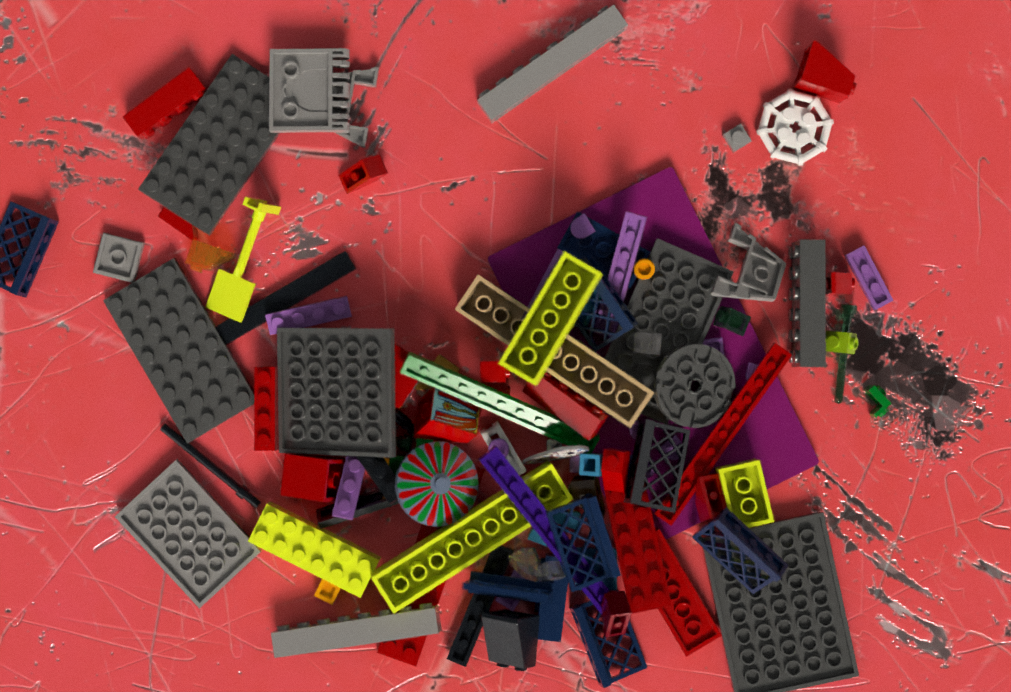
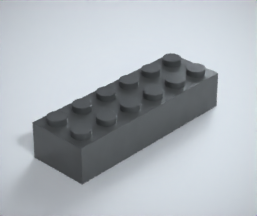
[788,240,826,367]

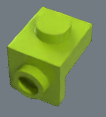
[826,331,858,354]

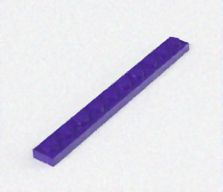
[479,445,610,615]

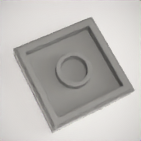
[93,233,145,283]

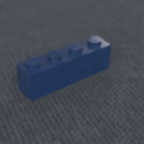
[534,553,568,642]

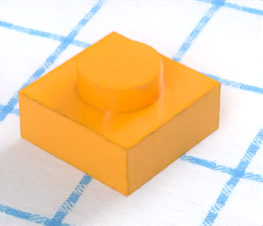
[314,579,341,605]

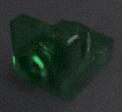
[713,306,751,336]

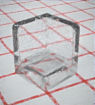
[633,332,662,355]

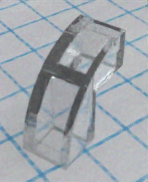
[508,547,565,581]

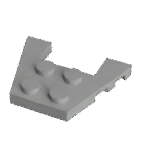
[333,67,379,148]
[710,223,787,302]

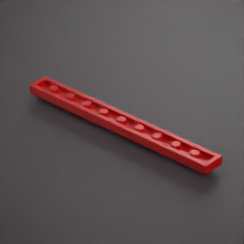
[654,343,792,526]

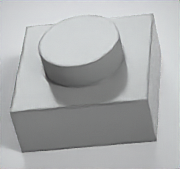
[722,124,752,153]

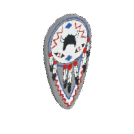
[522,439,589,464]

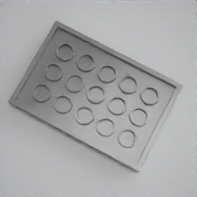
[115,459,262,609]

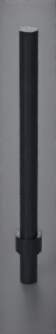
[160,424,261,508]

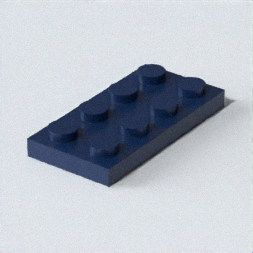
[557,211,650,289]

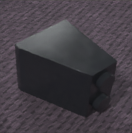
[482,609,540,671]

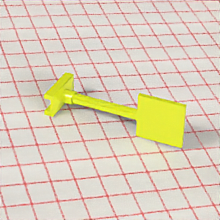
[206,197,281,323]

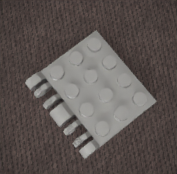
[269,48,350,133]

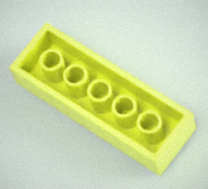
[498,251,603,386]
[248,501,381,598]

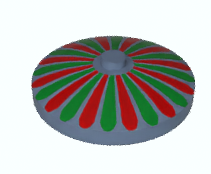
[395,442,479,527]

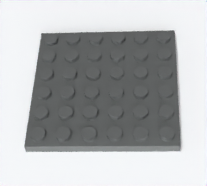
[277,328,396,458]

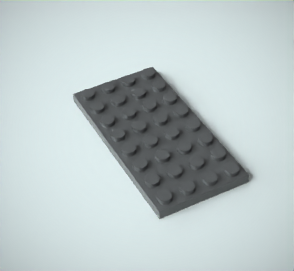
[138,54,280,236]
[604,238,733,425]
[103,258,254,443]

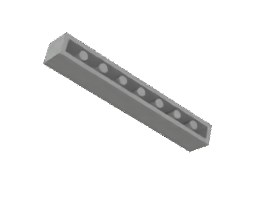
[477,5,628,124]
[271,603,442,658]

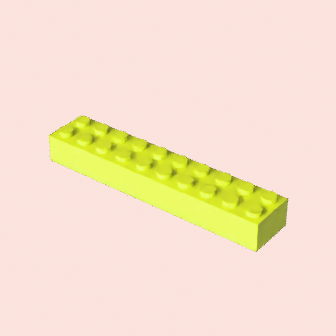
[370,461,573,613]

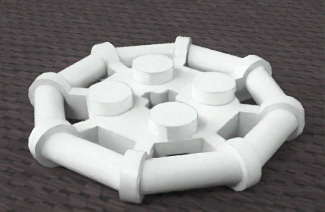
[756,88,834,166]

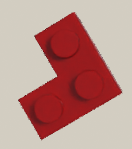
[480,361,510,395]

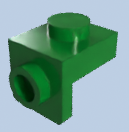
[863,385,891,418]

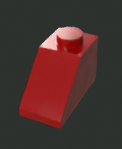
[338,154,388,194]
[158,207,198,242]
[825,272,855,295]
[601,448,631,493]
[695,473,727,523]

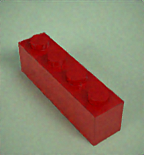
[122,67,207,140]
[254,367,279,451]
[522,371,608,440]

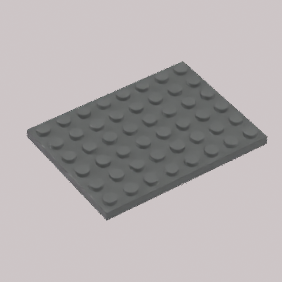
[702,512,859,692]

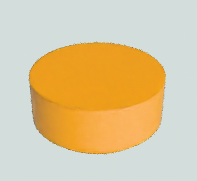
[633,258,655,280]

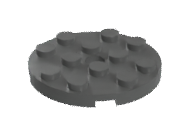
[654,343,735,428]

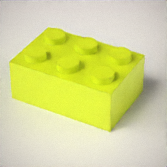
[715,458,774,528]

